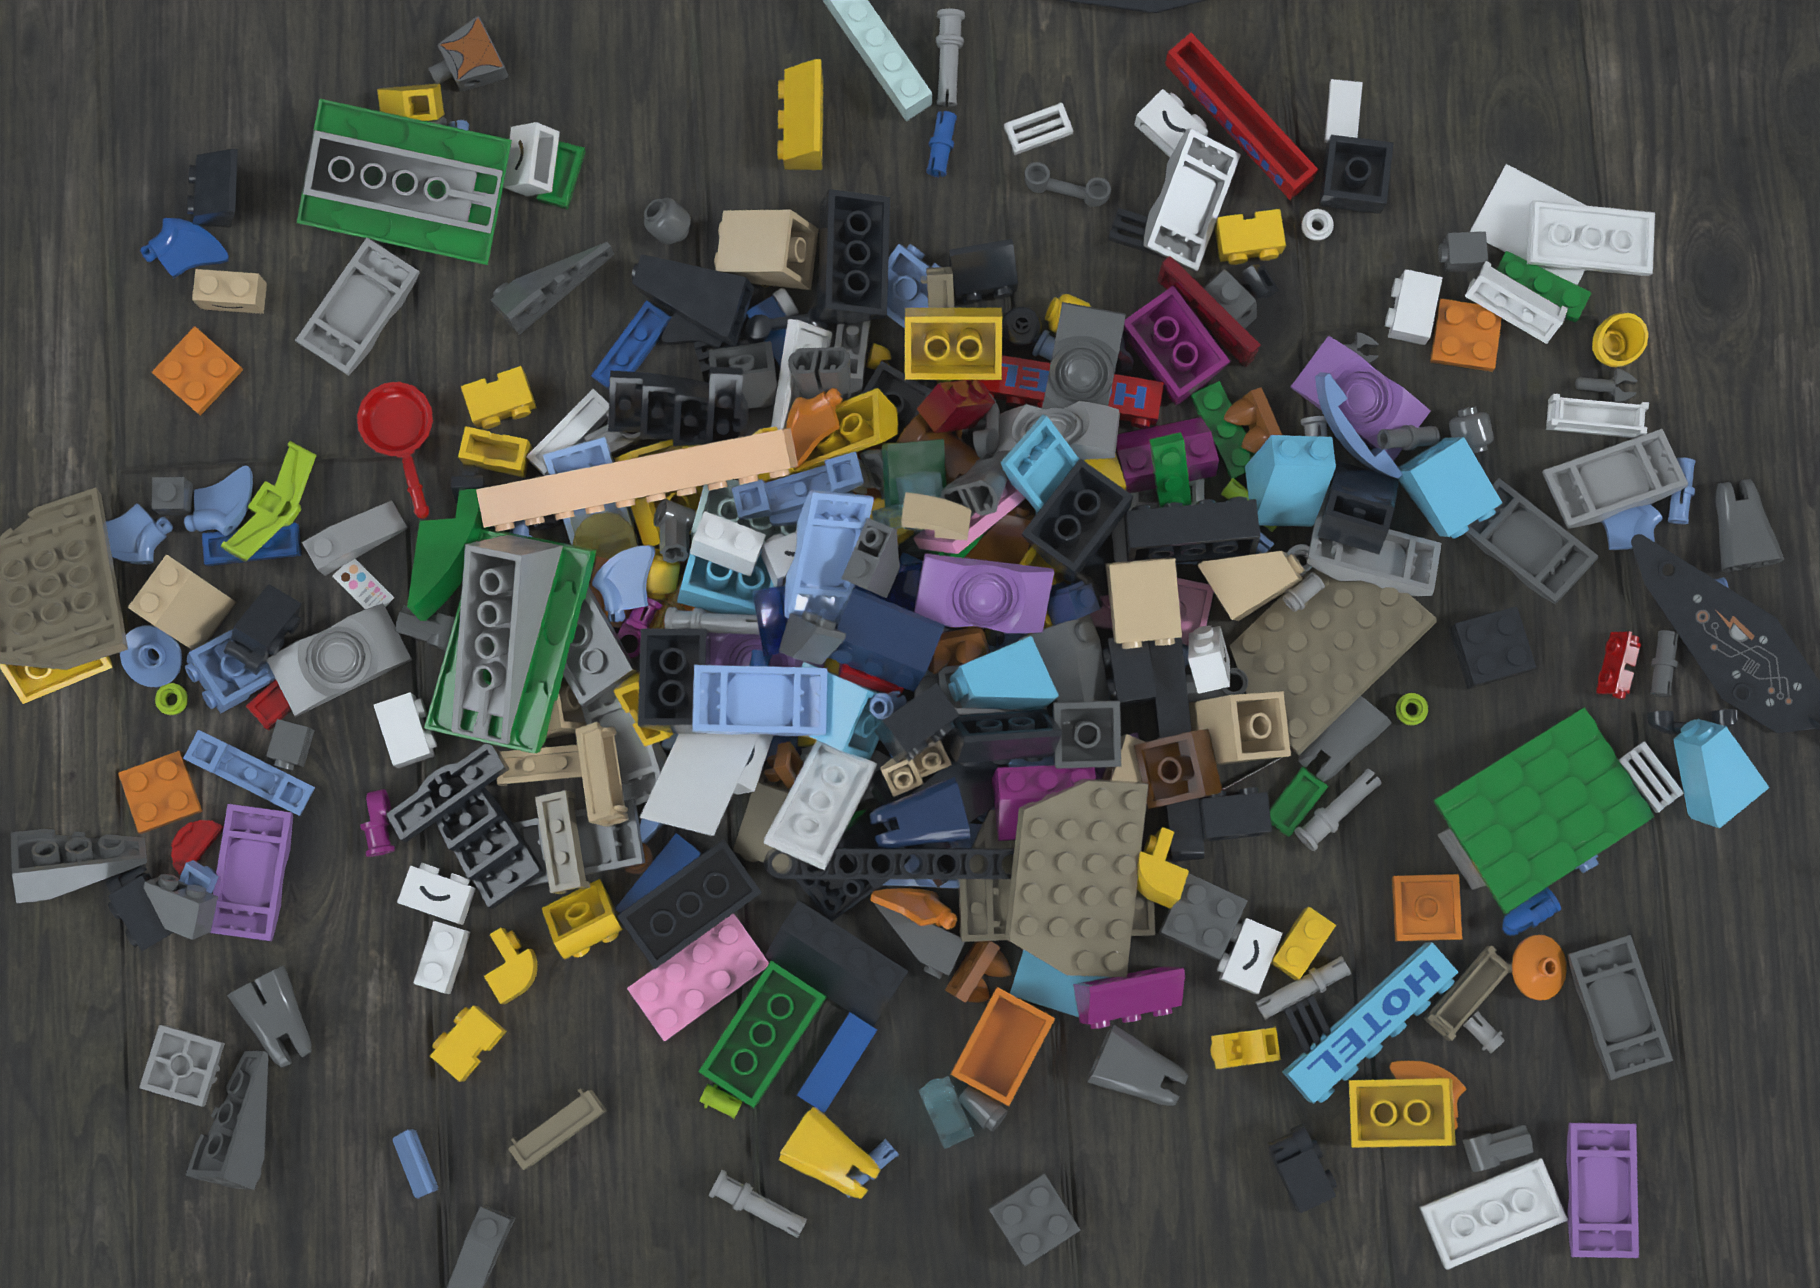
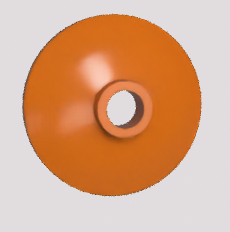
[1512,935,1567,1000]

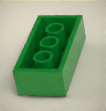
[698,961,827,1108]

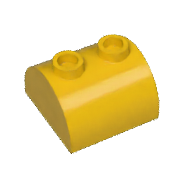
[542,879,624,959]

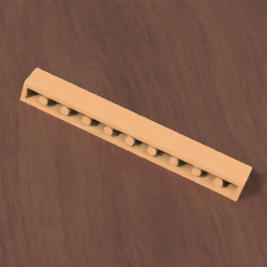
[476,428,798,532]

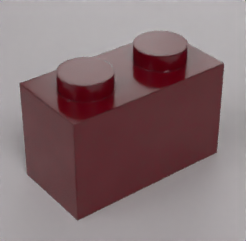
[917,380,996,433]

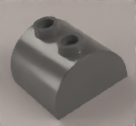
[1052,701,1121,769]

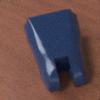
[870,777,970,848]

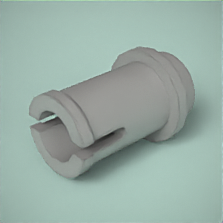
[1283,572,1325,612]
[1463,1011,1505,1053]

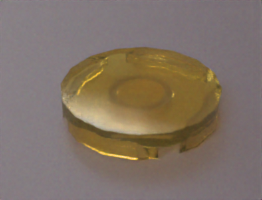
[573,511,638,571]

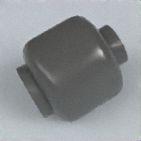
[644,197,690,245]
[1449,406,1494,453]

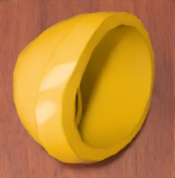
[1592,313,1648,367]

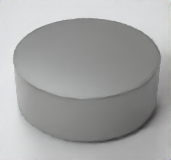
[772,288,799,316]

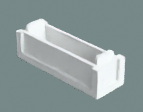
[1465,261,1568,344]
[526,389,609,476]
[1546,394,1649,438]

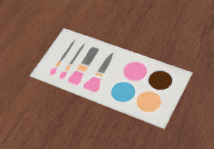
[333,559,394,609]

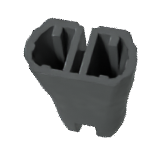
[788,347,851,402]
[940,450,1009,517]
[1715,478,1784,573]
[1298,696,1392,782]
[227,965,312,1068]
[1087,1024,1189,1106]

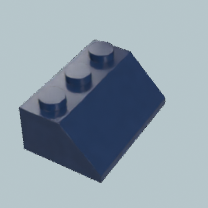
[828,588,945,692]

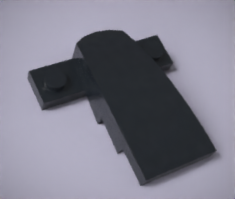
[608,367,749,446]
[386,743,545,909]
[868,759,1009,887]

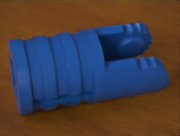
[1502,887,1561,937]

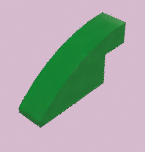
[407,488,489,621]

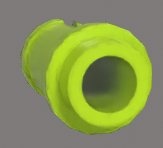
[699,1084,742,1119]

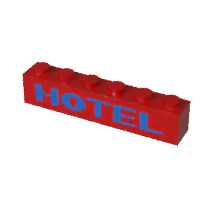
[1165,32,1318,200]
[979,355,1164,429]

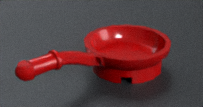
[357,382,433,519]

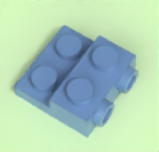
[887,244,941,328]
[185,629,276,714]

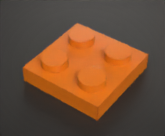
[1430,299,1502,372]
[152,326,243,416]
[118,751,202,834]
[1392,874,1462,942]

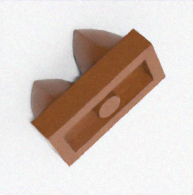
[1224,387,1282,453]
[927,627,990,674]
[945,941,1012,1003]

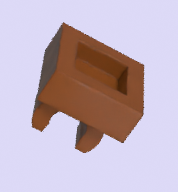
[764,741,804,789]

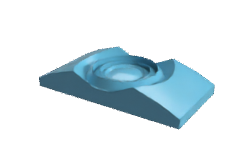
[1001,415,1079,514]

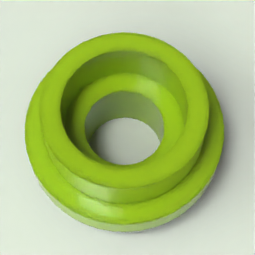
[155,683,188,715]
[1395,693,1428,725]

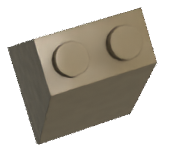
[733,763,791,872]

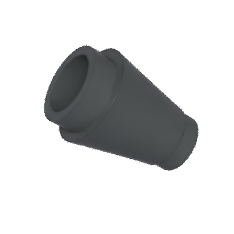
[958,1085,1008,1132]

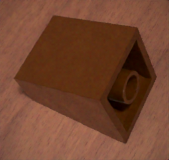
[964,499,1036,565]

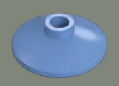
[120,625,182,687]

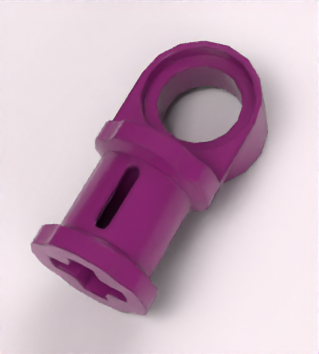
[617,597,662,658]
[360,789,395,857]

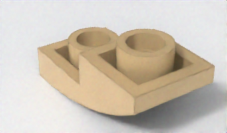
[901,492,971,541]
[881,739,951,797]

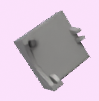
[139,1025,225,1107]

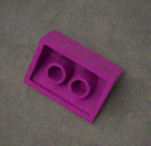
[1123,286,1230,406]
[1115,417,1219,494]
[992,765,1096,841]
[1073,966,1185,1029]

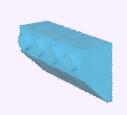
[677,549,788,632]

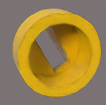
[866,343,892,370]

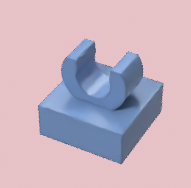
[179,860,219,894]

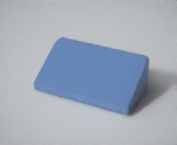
[393,1129,439,1198]

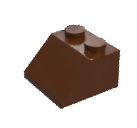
[1134,729,1222,809]

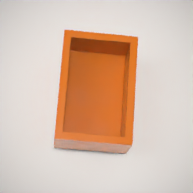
[951,987,1055,1106]

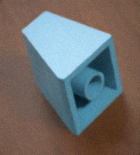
[1245,435,1336,527]
[1398,437,1502,539]
[948,636,1059,710]
[801,662,883,760]
[1673,719,1769,828]

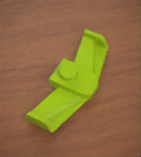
[221,441,316,562]

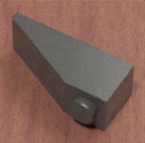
[875,903,965,979]
[447,1205,515,1288]

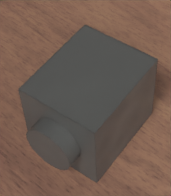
[1438,231,1488,272]
[152,477,194,516]
[267,719,315,771]

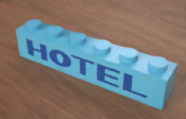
[1282,942,1458,1103]

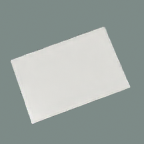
[1470,164,1586,285]
[640,733,760,836]

